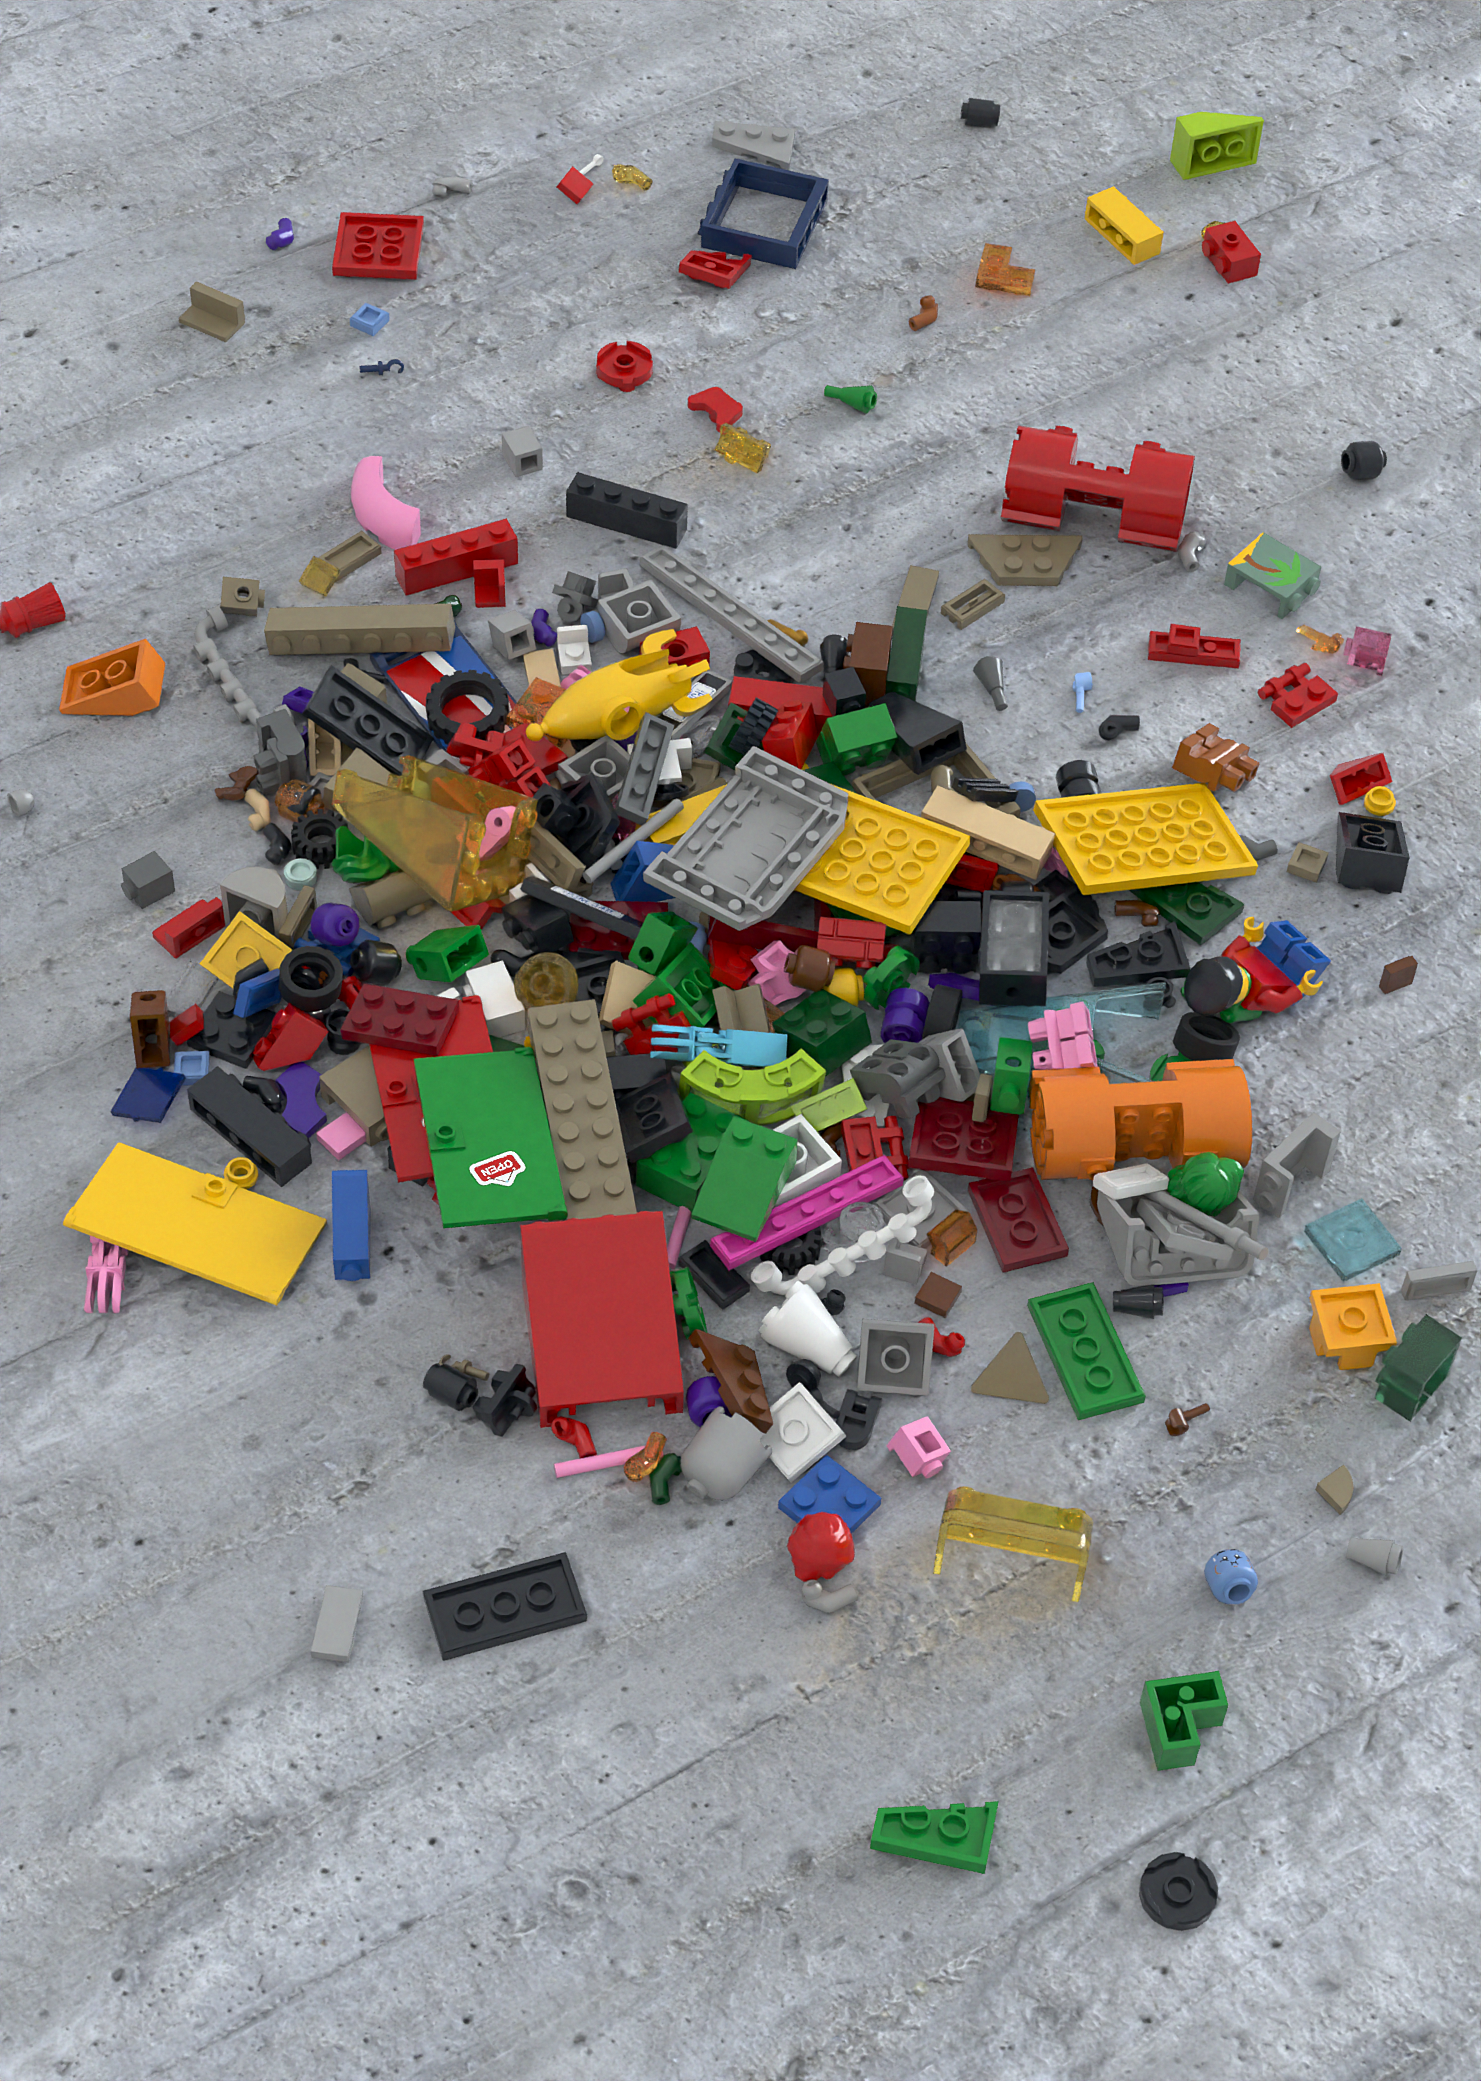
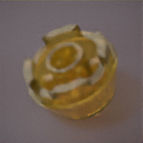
[514,952,579,1012]

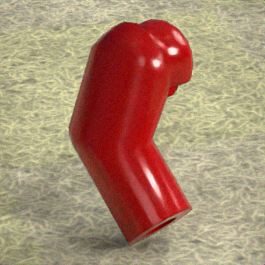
[918,1317,965,1357]
[551,1416,597,1458]

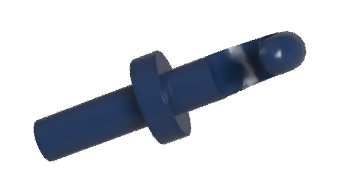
[359,359,404,375]

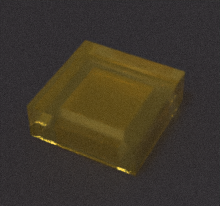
[298,556,341,597]

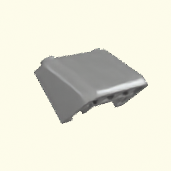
[1097,1190,1260,1287]

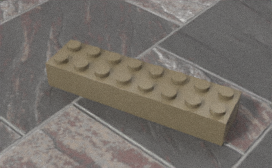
[528,999,637,1221]

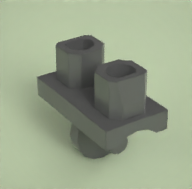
[552,571,599,623]

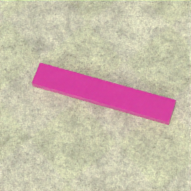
[710,1155,904,1270]

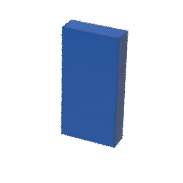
[233,968,282,1018]

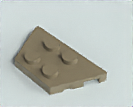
[967,534,1082,586]

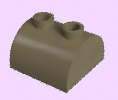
[349,864,432,928]

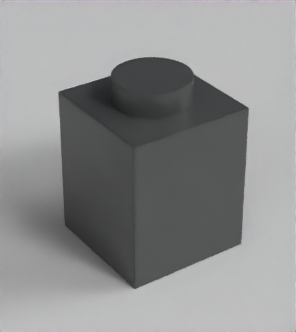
[121,851,175,909]

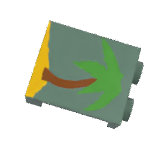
[1224,532,1321,619]

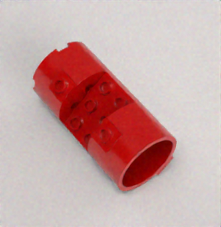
[1001,425,1195,552]

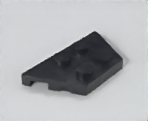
[557,773,620,884]
[1047,884,1108,974]
[549,947,626,1032]

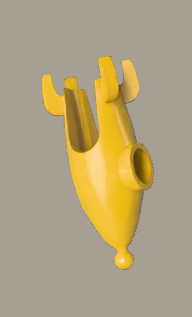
[526,629,713,742]

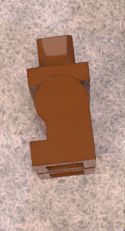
[1172,723,1260,792]

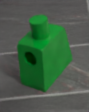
[628,911,698,976]
[406,925,489,982]
[990,1037,1033,1115]

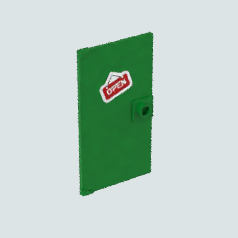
[414,1047,568,1229]

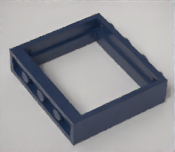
[698,158,829,269]

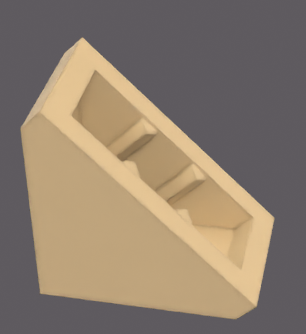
[308,718,354,776]

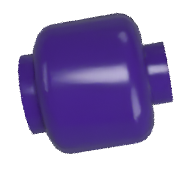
[310,902,360,947]
[686,1376,732,1427]

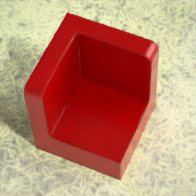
[473,559,506,608]

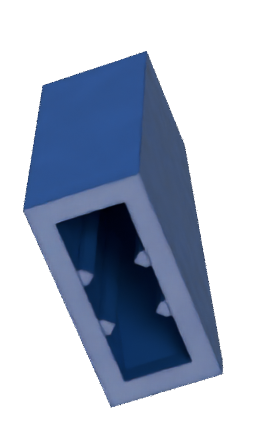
[610,841,675,902]
[332,1170,371,1281]

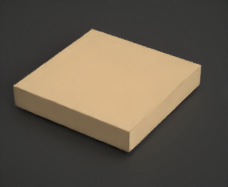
[599,961,655,1035]

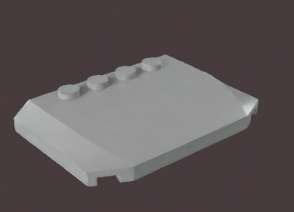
[643,746,848,931]

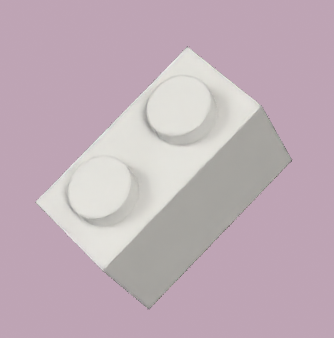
[461,961,525,1037]

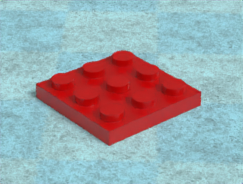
[332,212,424,280]

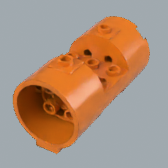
[1028,1059,1252,1181]

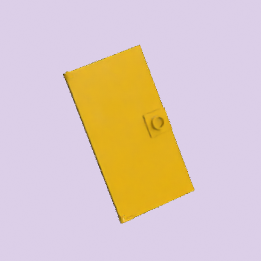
[63,1142,327,1306]

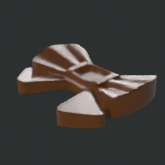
[214,766,259,801]

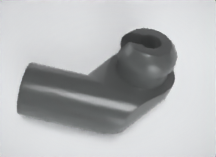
[1239,835,1278,861]

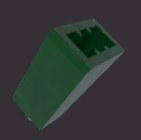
[885,606,928,701]

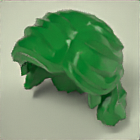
[1166,1152,1244,1217]

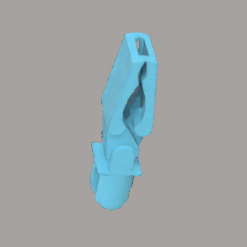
[650,1024,787,1068]

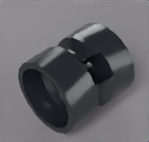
[1056,760,1102,798]

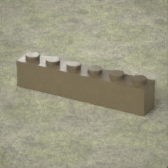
[264,604,455,655]

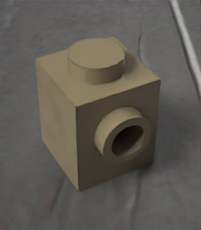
[220,576,265,617]

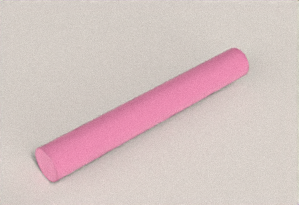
[667,1206,691,1269]
[554,1442,663,1478]

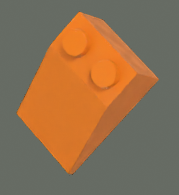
[59,638,166,716]

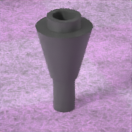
[973,656,1008,711]

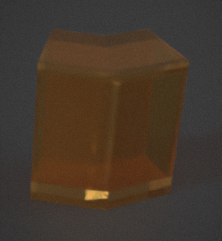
[926,1209,978,1267]

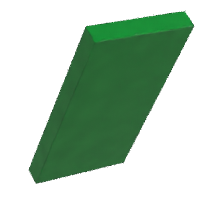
[1027,1282,1146,1421]

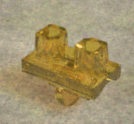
[715,423,771,473]

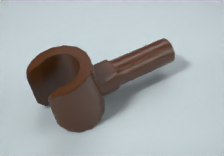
[1165,1403,1210,1436]

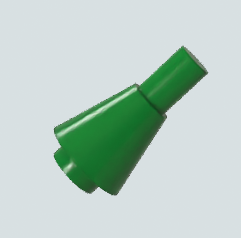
[824,385,877,414]

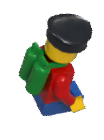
[1184,916,1331,1023]

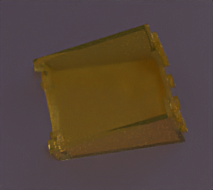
[331,755,538,912]

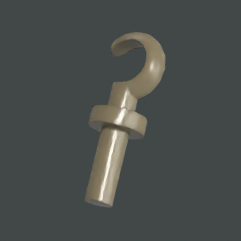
[439,1354,490,1381]

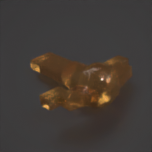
[1297,624,1344,654]

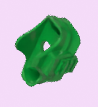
[332,819,410,884]

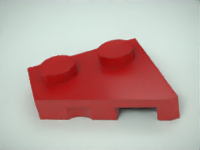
[679,250,752,289]

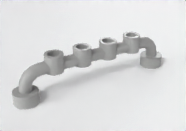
[193,605,296,727]

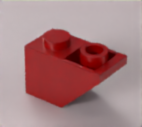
[253,1003,329,1071]

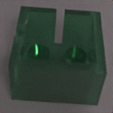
[1375,1314,1462,1422]

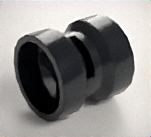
[326,1008,361,1055]

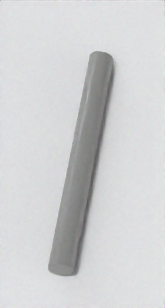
[582,798,684,883]

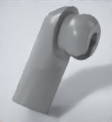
[1177,532,1205,572]

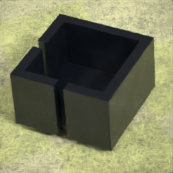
[910,901,982,974]

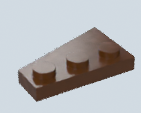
[688,1329,774,1434]

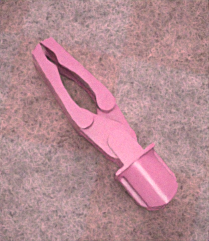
[84,1236,128,1313]

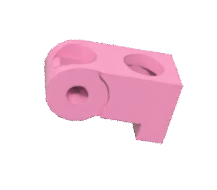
[458,806,523,862]

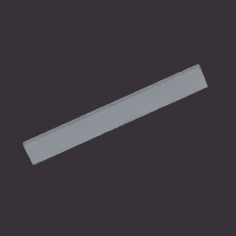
[640,545,823,684]

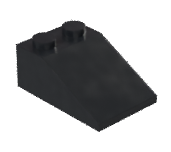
[1336,812,1410,894]

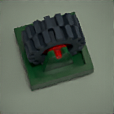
[703,697,778,771]

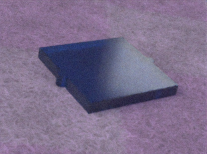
[110,1067,186,1123]

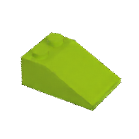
[1170,112,1264,180]

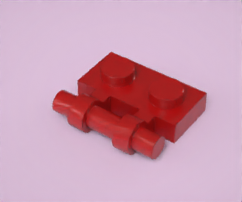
[1257,663,1338,728]
[612,993,691,1055]
[840,1116,909,1181]

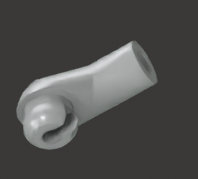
[432,177,473,197]
[801,1580,858,1613]

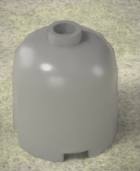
[680,1407,772,1501]

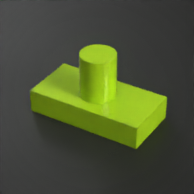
[791,1078,868,1132]

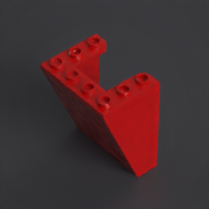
[520,1211,684,1428]

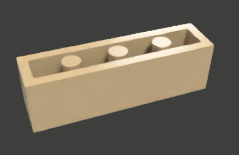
[921,785,1055,880]

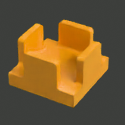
[1309,1283,1397,1370]

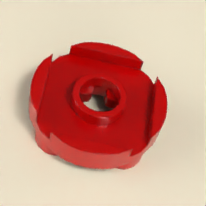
[596,341,653,392]

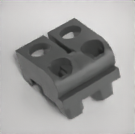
[253,709,308,799]
[850,1039,946,1119]

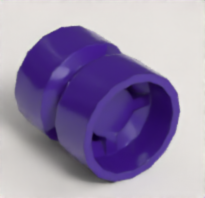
[880,988,930,1043]

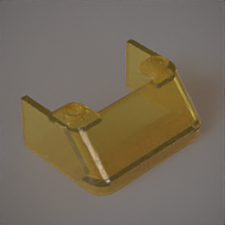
[933,1486,1093,1602]

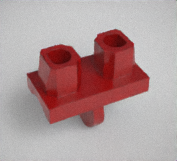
[446,722,505,775]

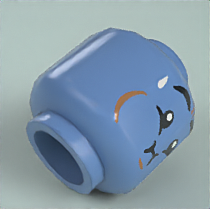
[1204,1549,1258,1604]

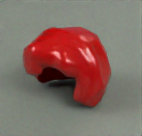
[786,1511,855,1582]

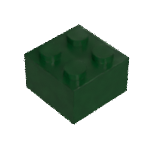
[772,989,872,1077]

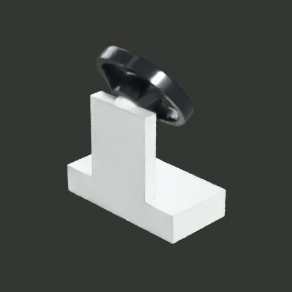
[627,738,692,800]

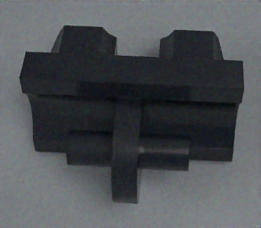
[473,1363,538,1437]

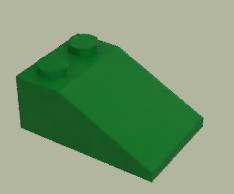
[632,942,735,1028]
[691,1116,798,1242]

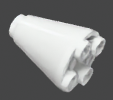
[758,1281,857,1377]

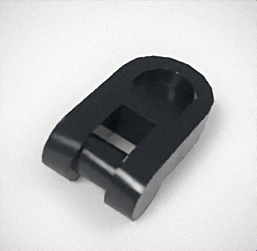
[836,1389,882,1450]

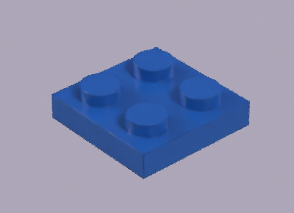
[778,1455,882,1534]

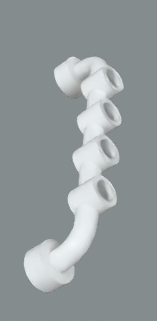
[751,1175,934,1295]

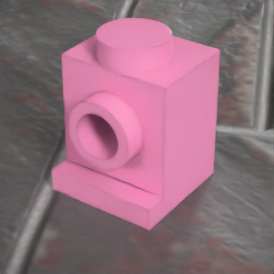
[886,1416,951,1479]

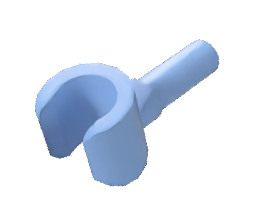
[1072,672,1092,713]

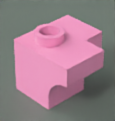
[748,940,806,1009]

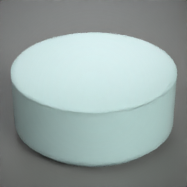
[284,858,317,890]

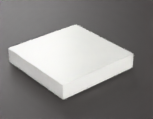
[759,1382,846,1483]

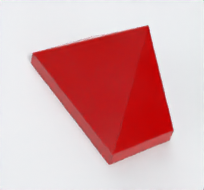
[1330,753,1393,805]

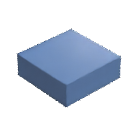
[350,303,390,336]
[174,1051,210,1085]

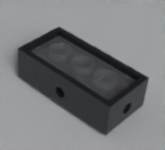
[979,890,1049,1007]

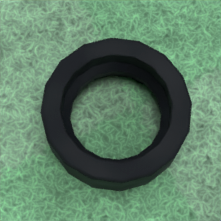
[278,946,343,1012]
[922,984,963,1040]
[1172,1012,1240,1061]

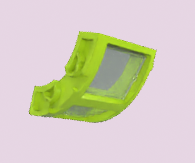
[679,1049,826,1126]

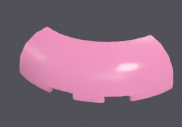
[351,456,421,550]

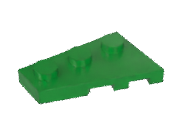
[870,1801,999,1874]

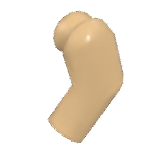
[244,788,271,831]

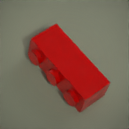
[762,700,818,769]

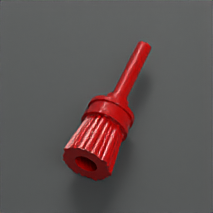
[0,582,66,638]

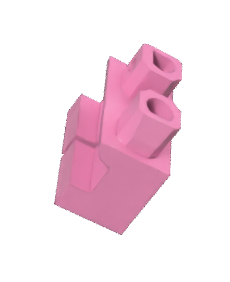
[1028,1001,1098,1070]

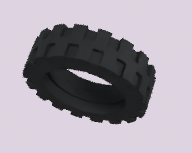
[425,670,510,745]

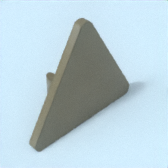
[971,1332,1049,1404]

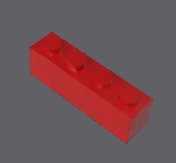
[394,518,518,596]
[728,676,833,736]

